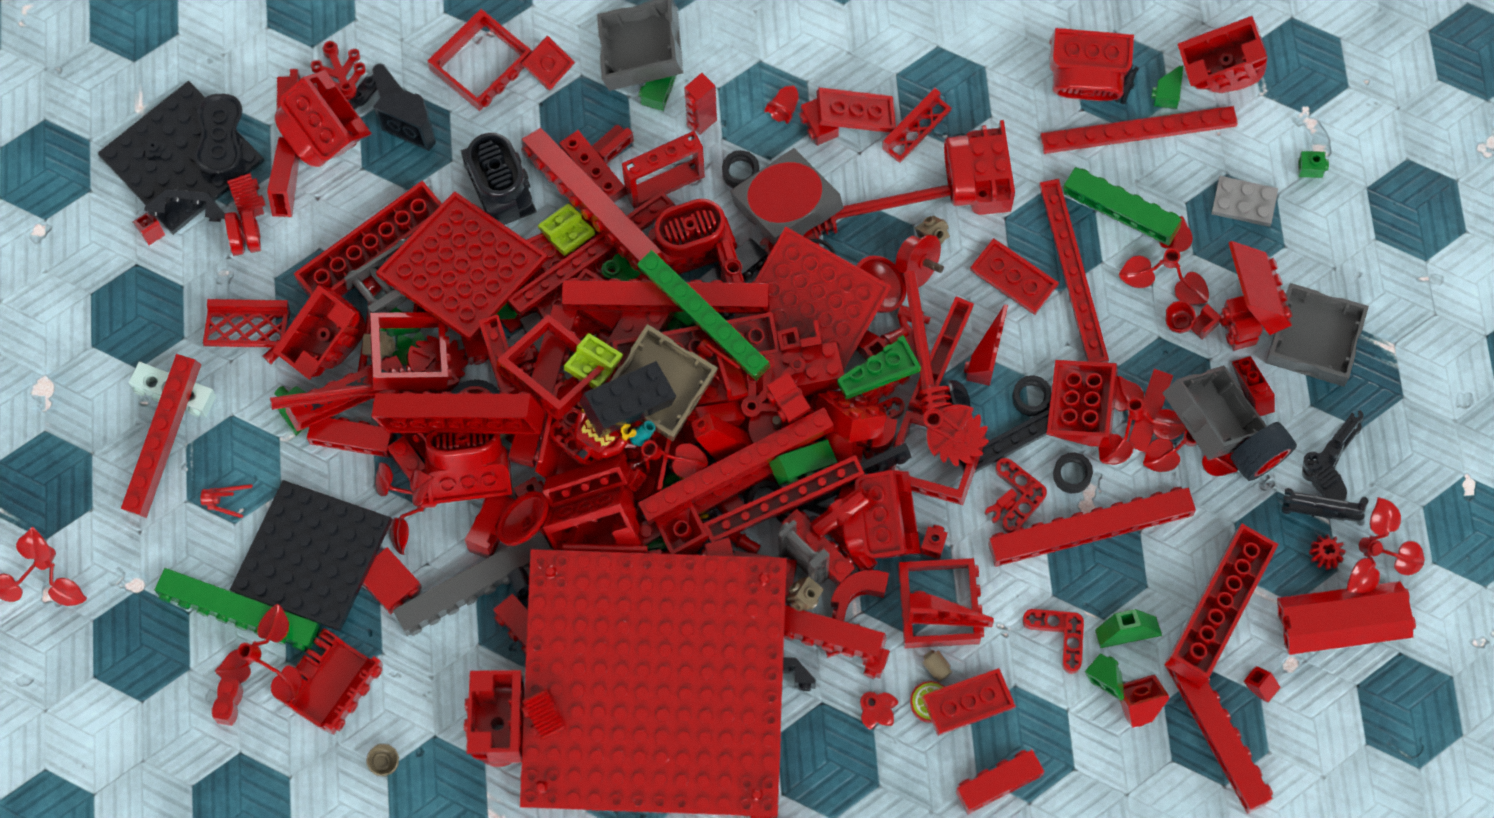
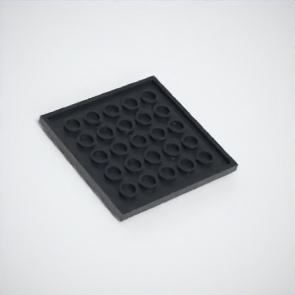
[97,80,264,235]
[230,480,393,632]

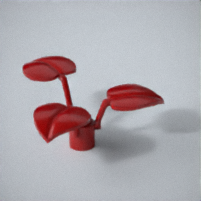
[1119,216,1209,305]
[1098,376,1187,465]
[631,421,708,501]
[1143,429,1238,476]
[375,462,437,555]
[1346,497,1425,593]
[0,527,87,606]
[215,604,302,701]

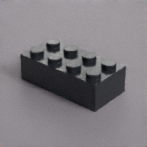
[579,361,677,438]

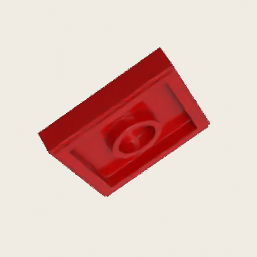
[521,35,576,91]

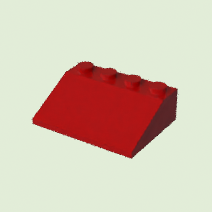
[1228,241,1292,335]
[1047,360,1118,447]

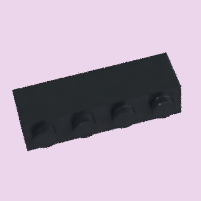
[699,238,768,283]

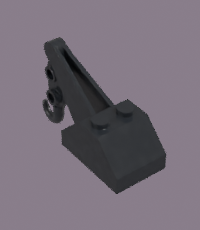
[349,64,436,151]

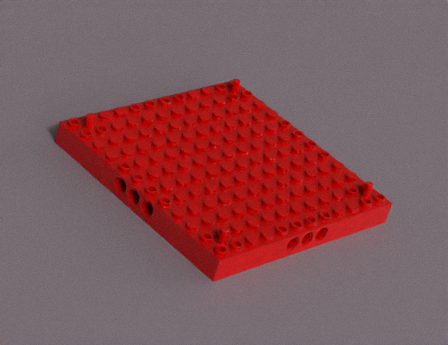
[520,549,787,817]

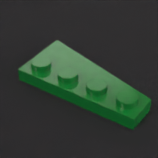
[837,335,921,400]

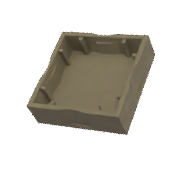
[611,324,718,442]

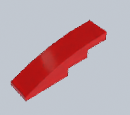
[1128,369,1173,453]

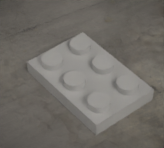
[1211,176,1278,227]

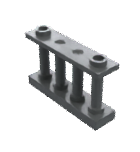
[344,236,410,317]
[779,520,830,586]

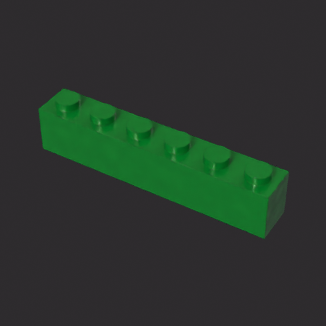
[1063,167,1182,246]

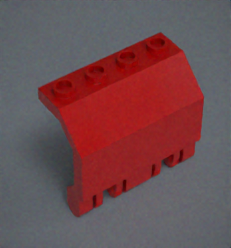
[274,628,383,735]

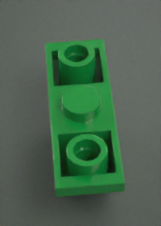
[1095,609,1162,649]

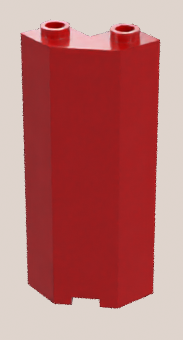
[1277,581,1416,655]

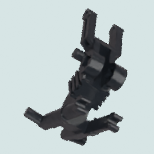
[1282,410,1369,526]

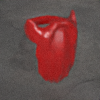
[764,85,799,124]

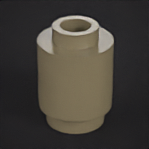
[922,650,953,682]

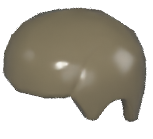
[366,744,399,776]

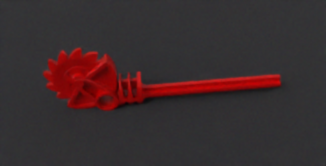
[760,185,951,257]
[904,270,989,467]
[270,335,469,410]

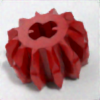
[1309,534,1346,570]

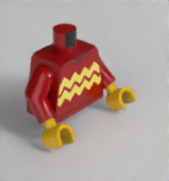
[574,406,637,463]

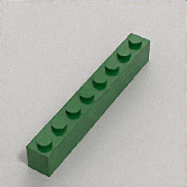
[637,250,771,381]
[154,567,321,652]

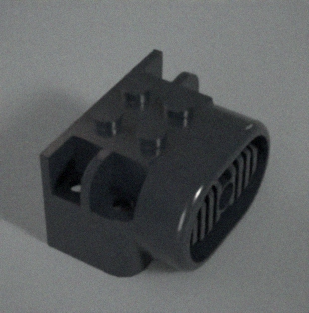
[460,133,537,225]

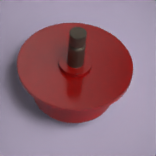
[896,234,944,287]
[749,401,804,443]

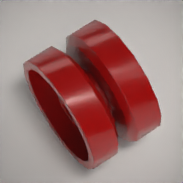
[224,208,262,256]

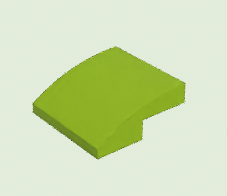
[538,204,596,256]
[564,333,623,388]

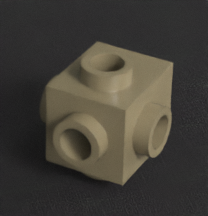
[914,215,950,244]
[362,331,395,360]
[786,576,824,611]

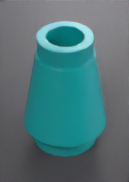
[629,421,655,446]

